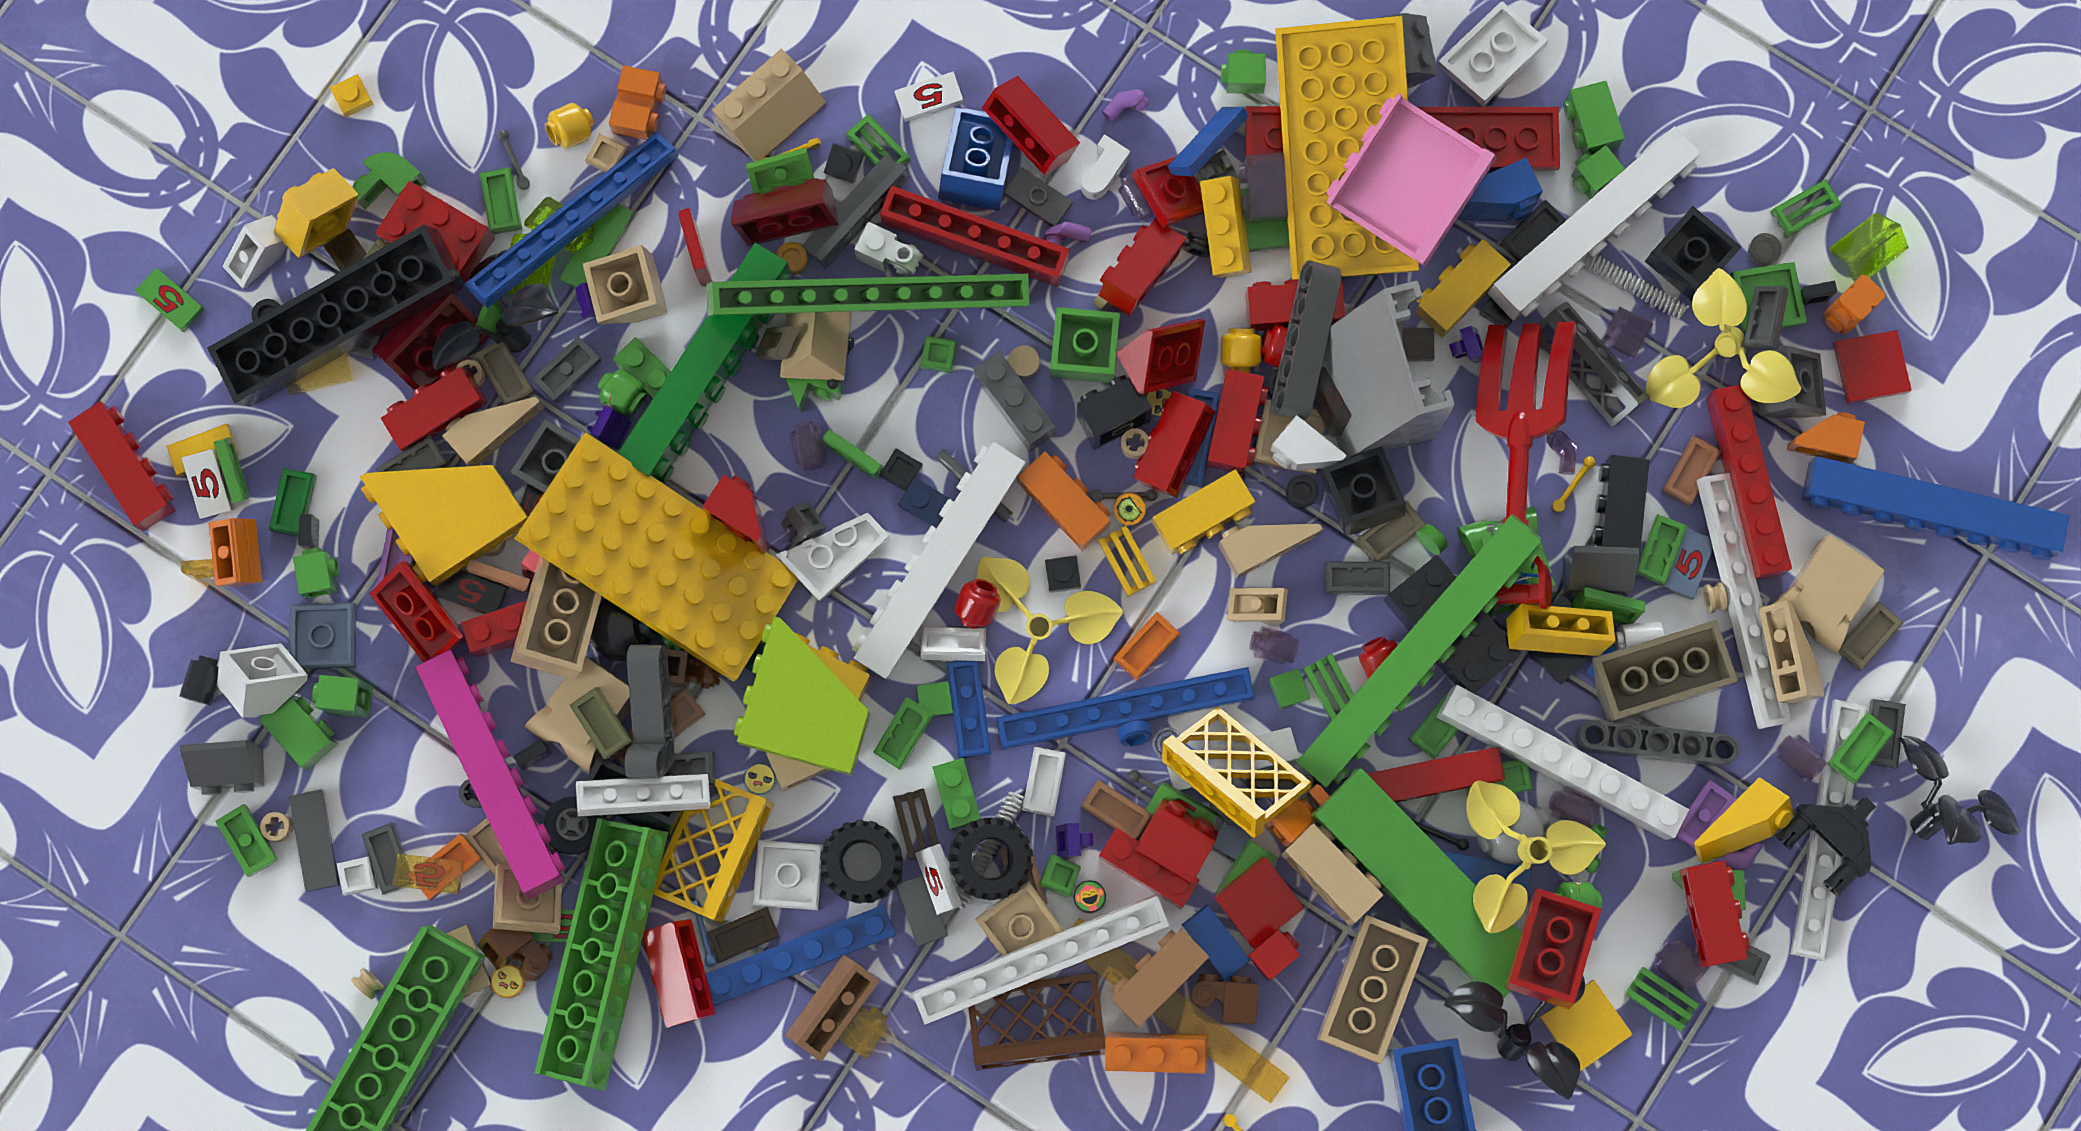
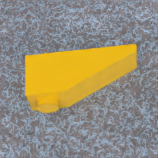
[1694,777,1794,864]

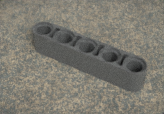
[1271,260,1341,420]
[1575,720,1740,767]

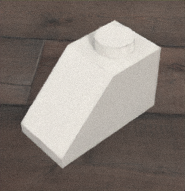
[222,215,287,289]
[1270,415,1347,471]

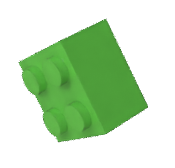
[1050,307,1120,383]

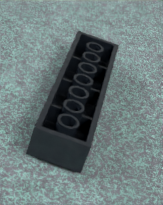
[207,225,466,407]

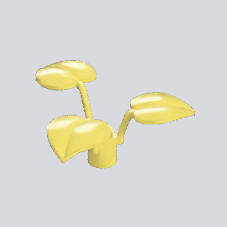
[1646,268,1802,408]
[977,557,1123,704]
[1466,780,1606,933]

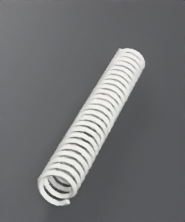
[1582,254,1689,320]
[956,792,1024,909]

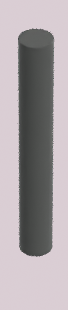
[935,449,1013,522]

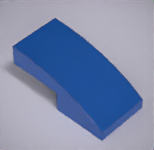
[1181,905,1250,980]

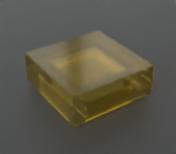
[181,559,214,579]

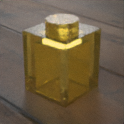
[839,1006,891,1059]

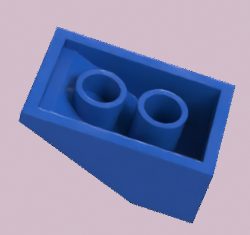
[938,107,1013,211]
[1456,158,1543,222]

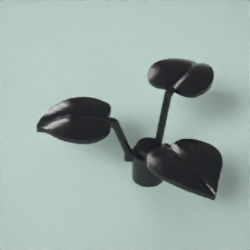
[432,250,558,371]
[1898,736,2021,845]
[1444,976,1585,1100]

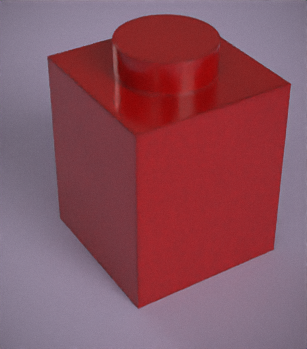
[1248,930,1300,981]

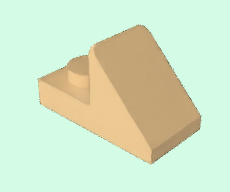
[1227,588,1288,626]

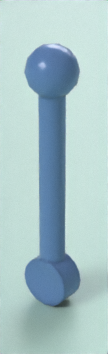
[692,900,717,967]

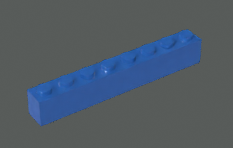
[1801,456,2070,560]

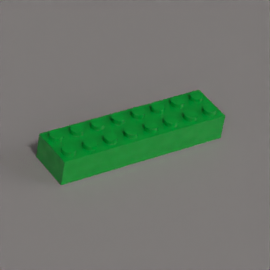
[618,243,793,483]

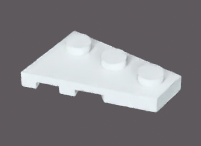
[776,513,890,602]

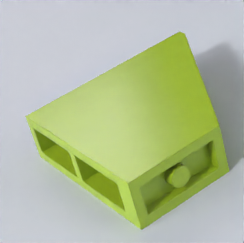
[734,616,871,776]

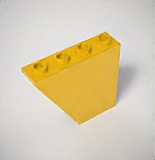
[360,465,528,586]

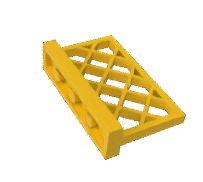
[1162,706,1311,839]
[653,779,775,924]

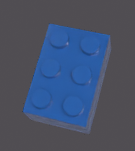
[1388,1038,1476,1131]

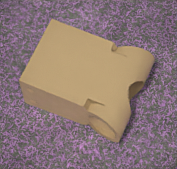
[1771,534,1885,654]
[525,656,631,773]

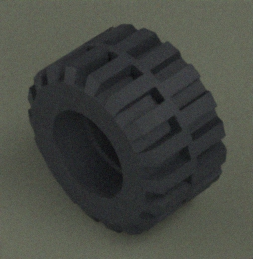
[947,818,1033,900]
[820,820,904,904]

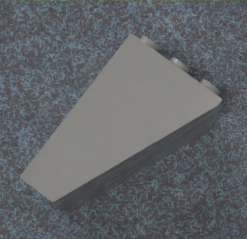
[1319,280,1455,460]

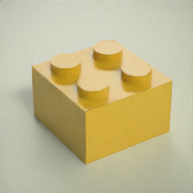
[274,168,359,258]

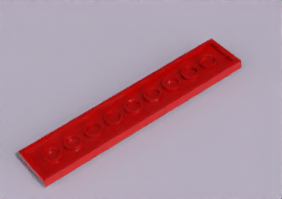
[1245,106,1560,171]

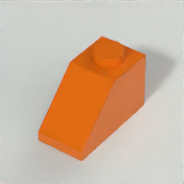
[1787,412,1865,464]
[1265,797,1315,848]

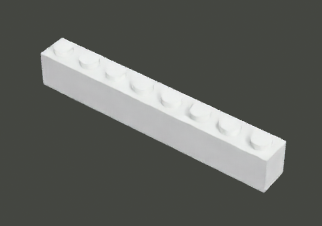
[1488,126,1701,321]
[852,441,1025,680]
[1436,685,1689,840]

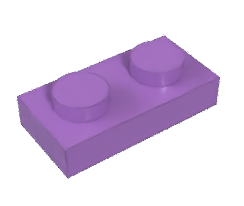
[1676,780,1737,851]

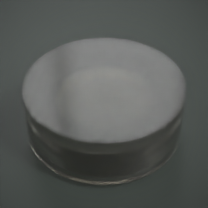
[1748,233,1782,266]

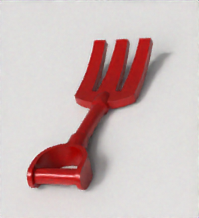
[1476,321,1577,609]

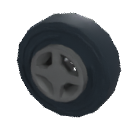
[543,796,601,855]

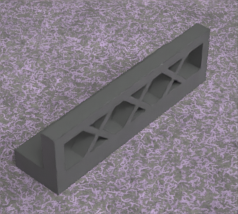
[802,154,910,269]
[1540,302,1650,427]

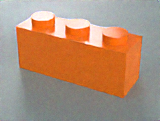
[1017,451,1111,551]
[1105,1032,1208,1074]

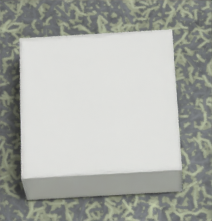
[337,856,377,896]

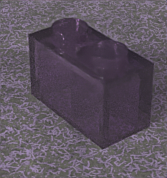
[1239,153,1288,223]

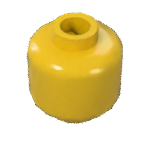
[545,103,594,149]
[1220,328,1262,373]

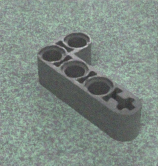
[625,645,675,779]

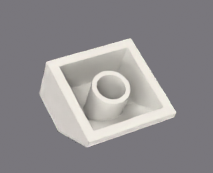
[217,643,308,718]

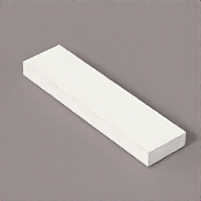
[1167,727,1299,791]
[576,774,711,816]

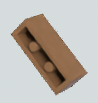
[1111,928,1209,1028]
[785,955,880,1062]

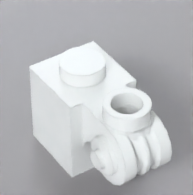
[854,222,923,276]

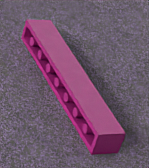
[416,649,566,899]

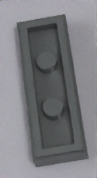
[289,789,340,892]

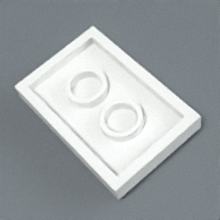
[1437,1,1548,106]

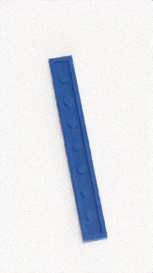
[465,132,679,308]
[996,667,1255,750]

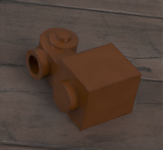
[666,649,721,689]
[477,927,553,982]
[1190,974,1258,1025]

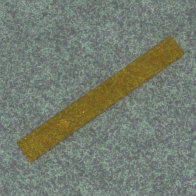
[1072,918,1290,1104]

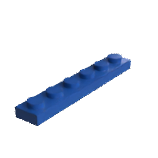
[706,905,896,1006]

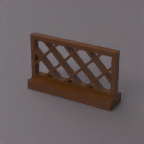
[968,973,1105,1071]

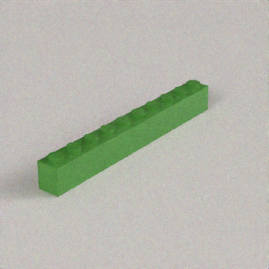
[706,274,1029,316]
[1297,513,1543,787]

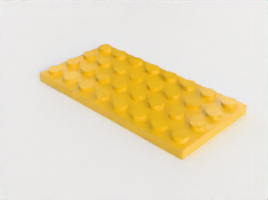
[1275,16,1420,280]
[514,432,798,682]

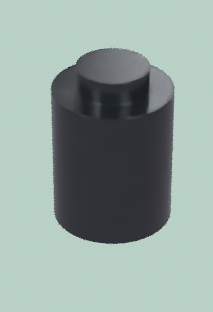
[179,655,218,706]

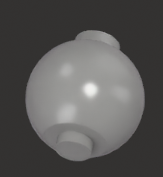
[1477,800,1550,864]

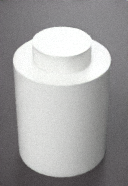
[1614,621,1664,650]

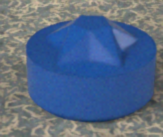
[1118,720,1152,747]

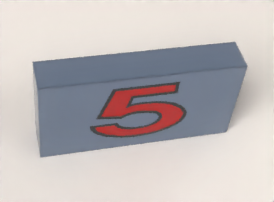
[1662,528,1713,600]

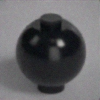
[589,600,659,661]

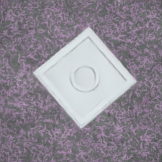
[753,840,824,910]

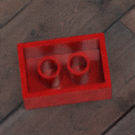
[375,181,495,290]
[1505,888,1602,1009]

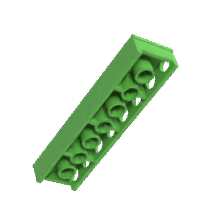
[1310,768,1521,999]
[534,818,668,1091]
[306,924,486,1131]

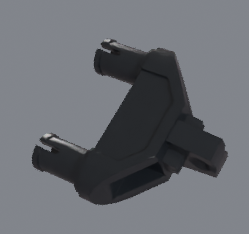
[1775,797,1876,897]

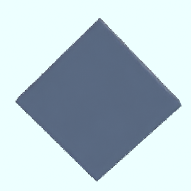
[289,603,356,669]

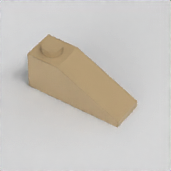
[442,396,545,466]
[1218,524,1323,579]
[1758,600,1825,704]

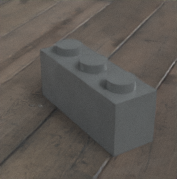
[974,351,1056,452]

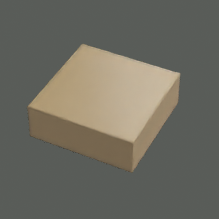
[585,133,628,172]

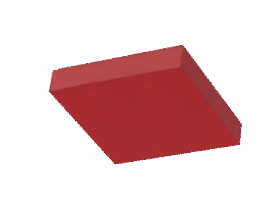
[1131,156,1204,228]
[678,208,713,286]
[1833,330,1912,404]
[1213,856,1304,949]

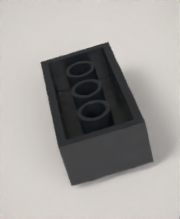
[1383,555,1521,693]

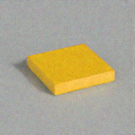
[1539,980,1633,1071]

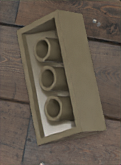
[1592,620,1738,722]

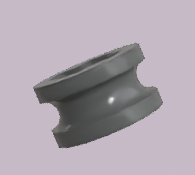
[459,779,482,808]

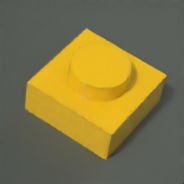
[330,74,373,118]

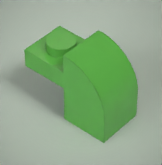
[352,152,427,210]

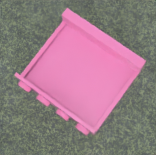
[1326,93,1496,267]

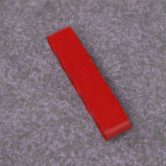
[1342,747,1506,803]

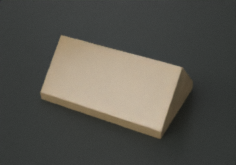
[780,312,851,380]

